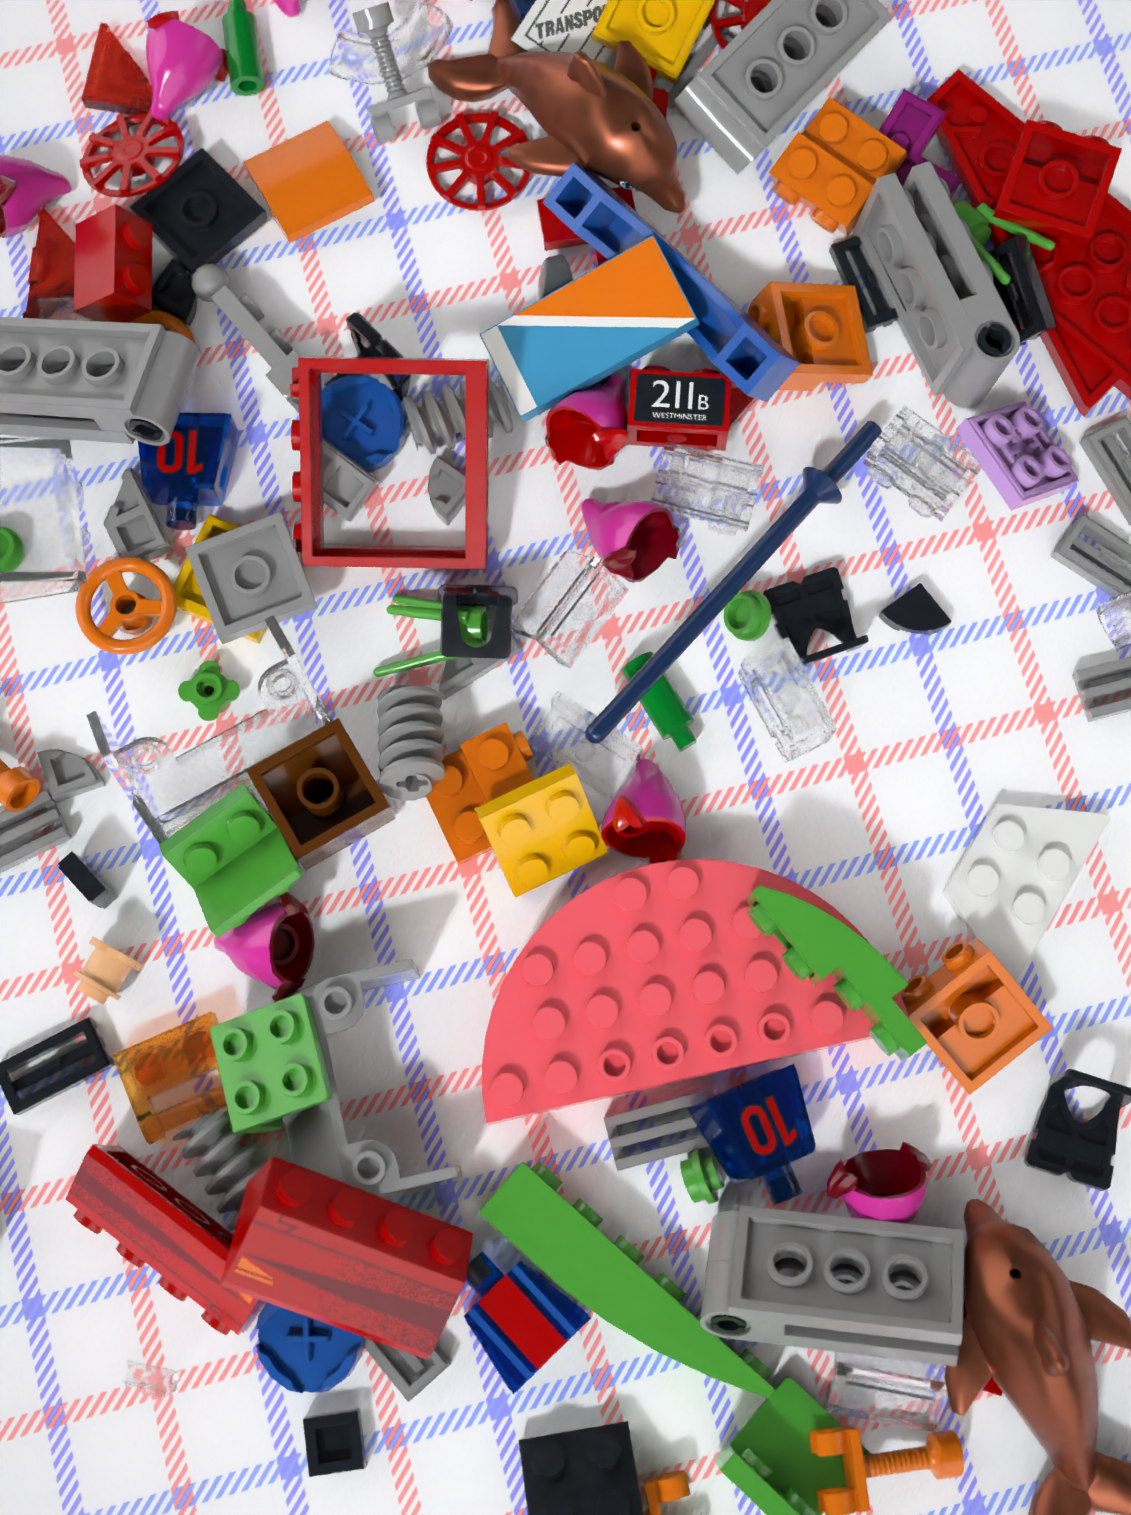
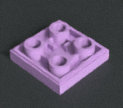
[956,401,1079,511]

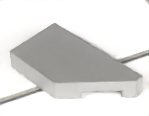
[322,437,381,522]
[103,467,173,561]

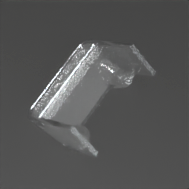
[86,615,332,844]

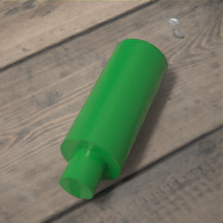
[222,0,265,96]
[621,651,697,752]

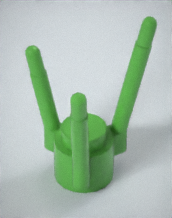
[954,200,1055,284]
[373,594,488,677]

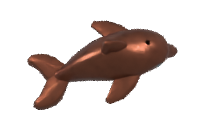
[427,0,686,214]
[944,1198,1131,1515]

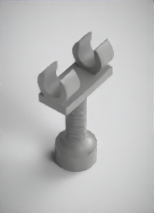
[352,2,441,145]

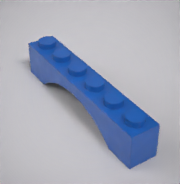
[542,162,800,402]

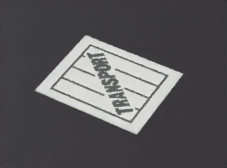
[511,0,612,64]

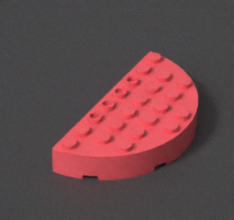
[482,859,909,1125]

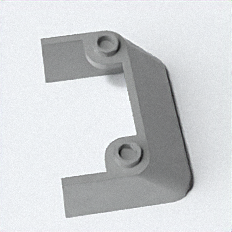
[284,959,463,1196]

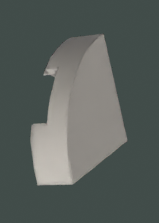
[428,455,465,526]
[37,749,105,803]

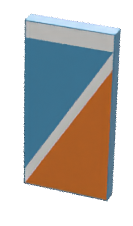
[479,235,700,422]

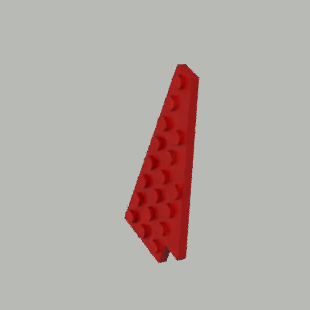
[926,69,1131,417]

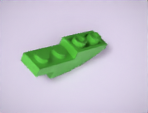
[747,885,927,1060]

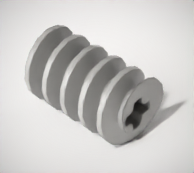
[403,375,513,455]
[377,685,445,801]
[172,1108,267,1231]

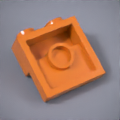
[769,96,907,236]
[747,281,873,391]
[426,723,542,866]
[900,938,1053,1095]

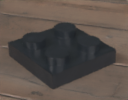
[129,148,268,277]
[518,1421,644,1515]

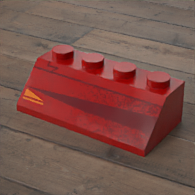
[65,1144,266,1336]
[220,1156,474,1359]

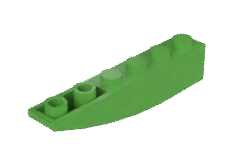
[479,1161,775,1399]

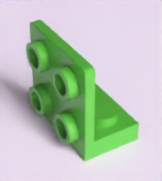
[158,783,303,937]
[209,994,332,1134]
[714,1376,870,1515]

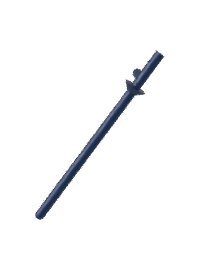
[585,420,883,744]

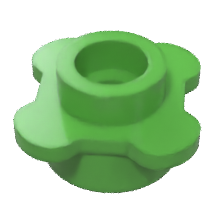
[178,661,240,721]

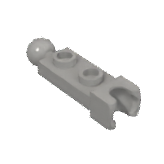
[192,264,326,413]

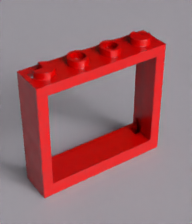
[290,356,489,569]

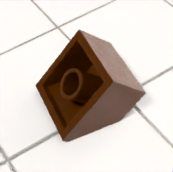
[246,718,396,870]

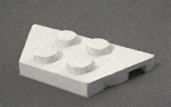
[942,803,1111,981]

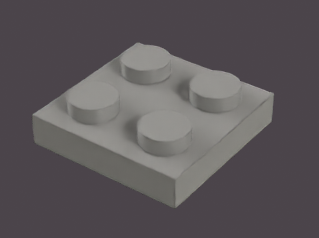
[185,512,318,644]

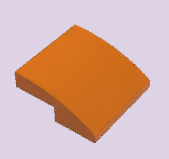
[243,120,375,243]

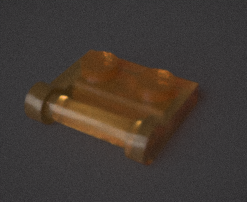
[112,1011,227,1145]

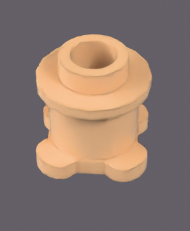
[72,936,143,1005]

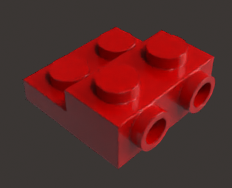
[993,119,1122,246]

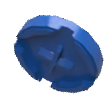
[322,375,407,472]
[256,1302,365,1394]

